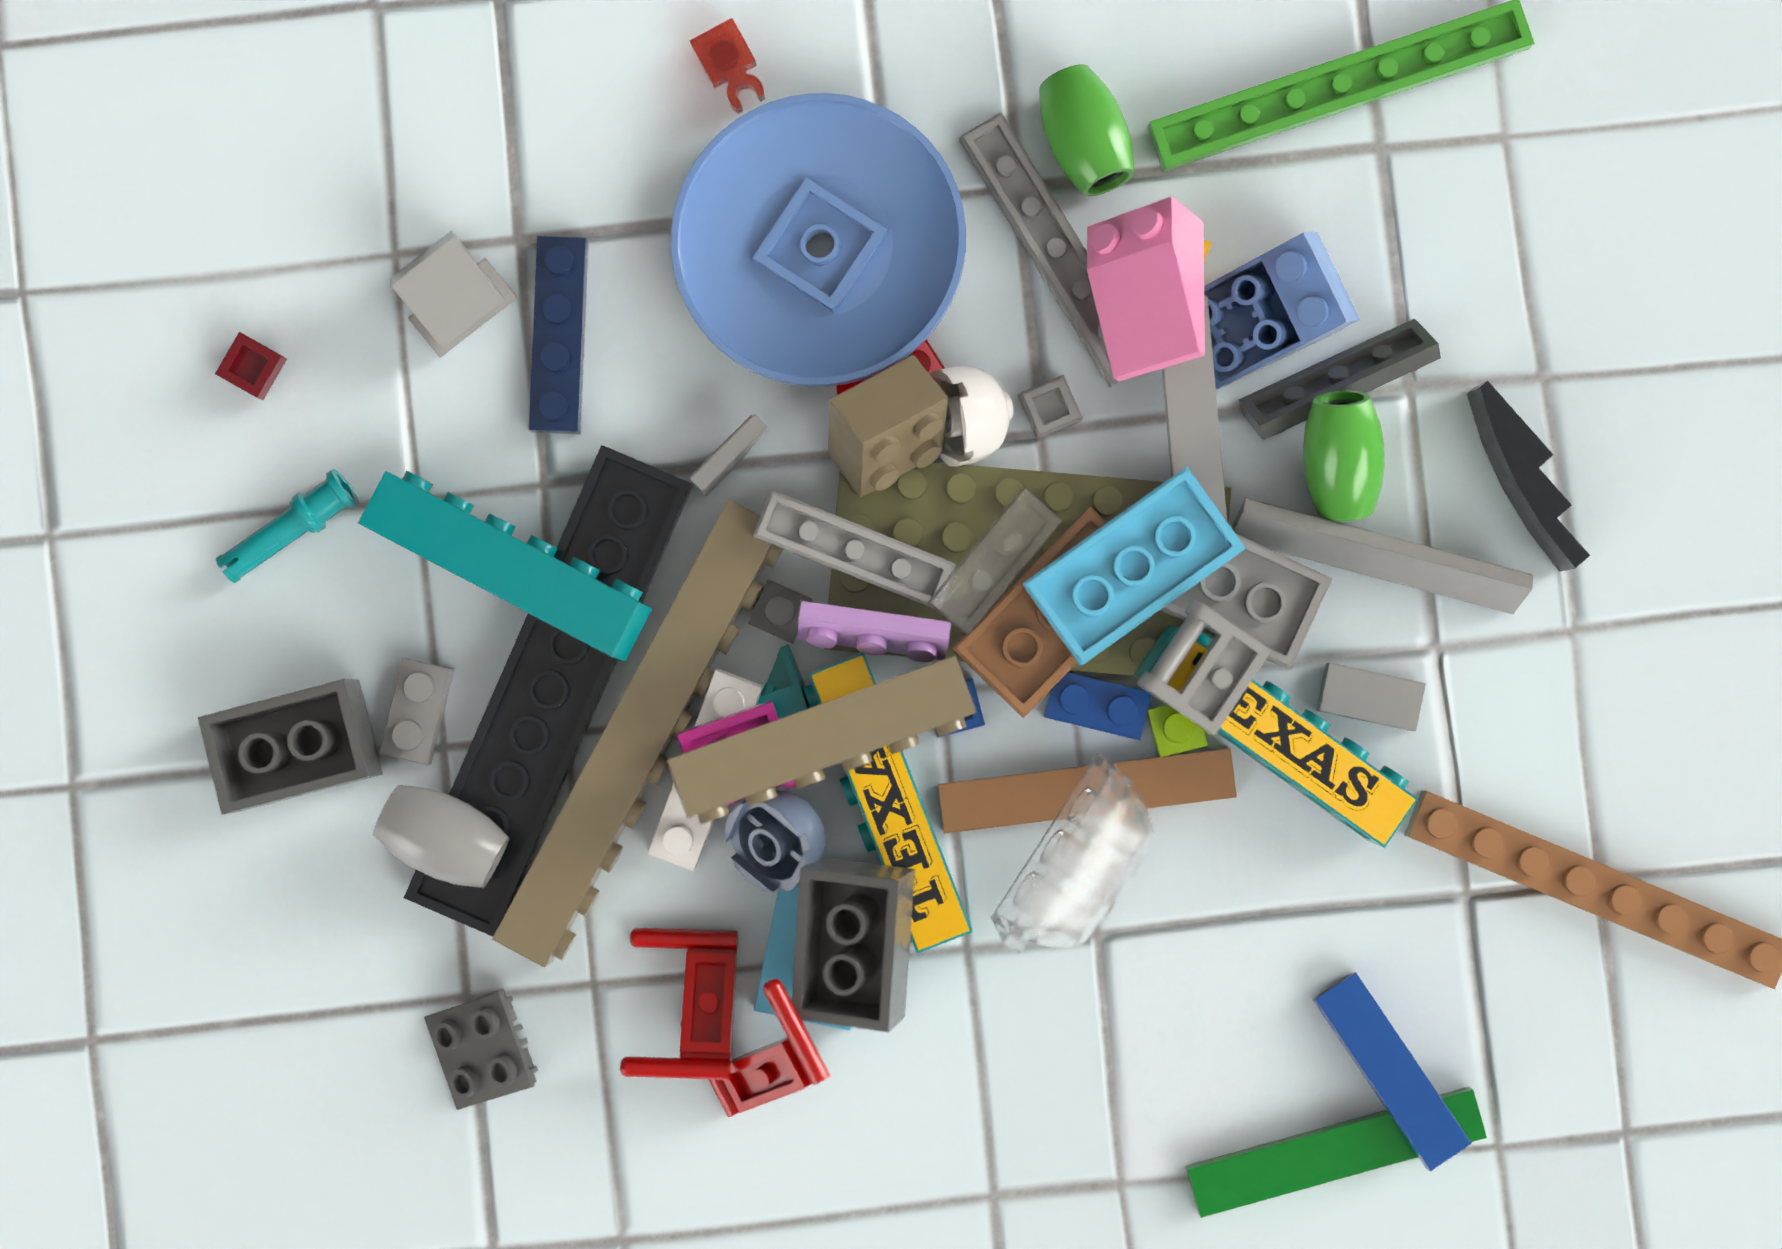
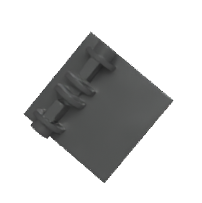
[424,988,538,1110]

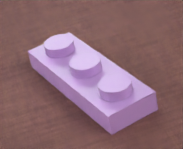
[798,601,951,662]

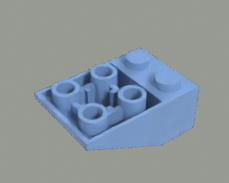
[1204,232,1360,389]

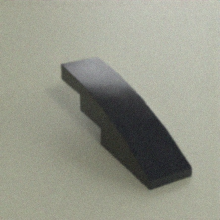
[1467,380,1590,572]

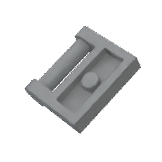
[1137,599,1272,735]

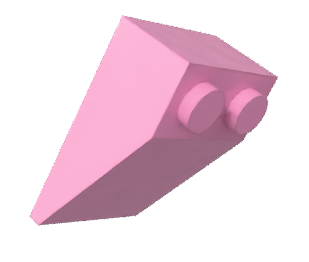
[1087,196,1205,381]

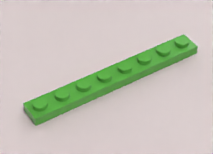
[1147,0,1535,172]

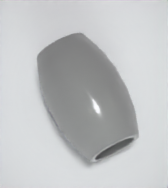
[373,785,509,888]

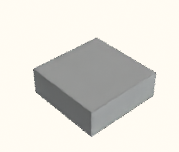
[1018,375,1083,440]

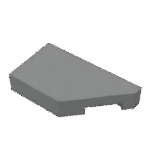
[690,414,767,496]

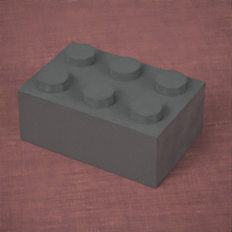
[197,679,383,815]
[792,857,915,1032]

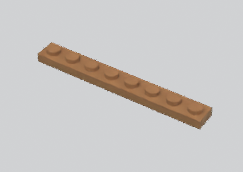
[1404,790,1782,989]

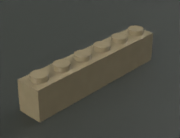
[666,656,977,824]

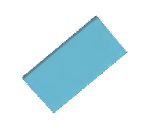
[1021,467,1246,666]

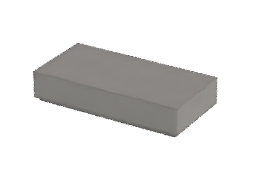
[1316,663,1426,731]

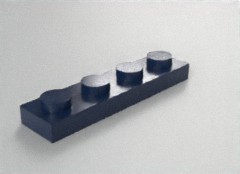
[529,236,589,434]

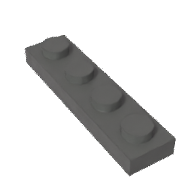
[1239,318,1441,440]

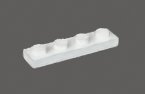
[648,669,764,871]

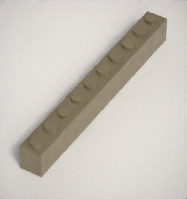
[492,499,784,968]

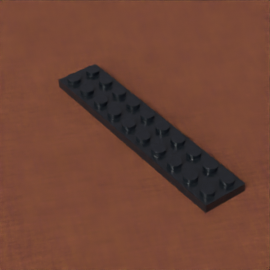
[404,445,693,937]

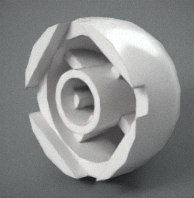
[930,366,1013,466]

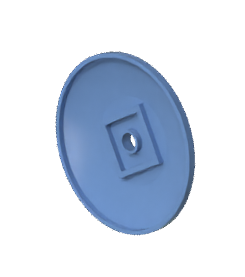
[671,93,966,387]

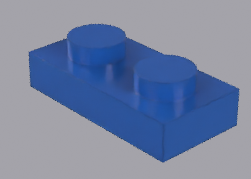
[1043,673,1151,740]

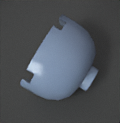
[724,790,826,892]

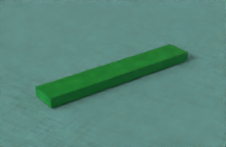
[1185,1087,1487,1218]

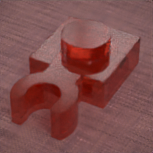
[690,18,765,114]

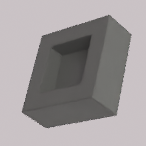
[748,579,813,644]

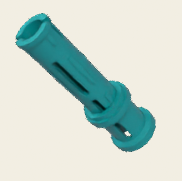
[216,469,360,583]

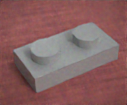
[379,658,454,765]

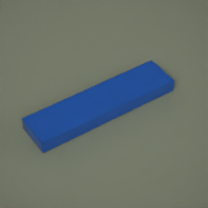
[1312,972,1472,1171]

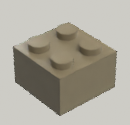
[828,355,948,498]

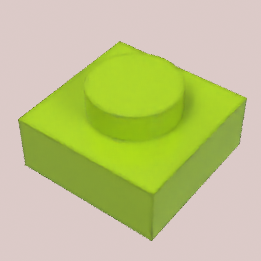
[1147,705,1208,758]

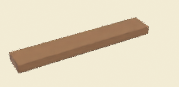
[938,748,1237,834]

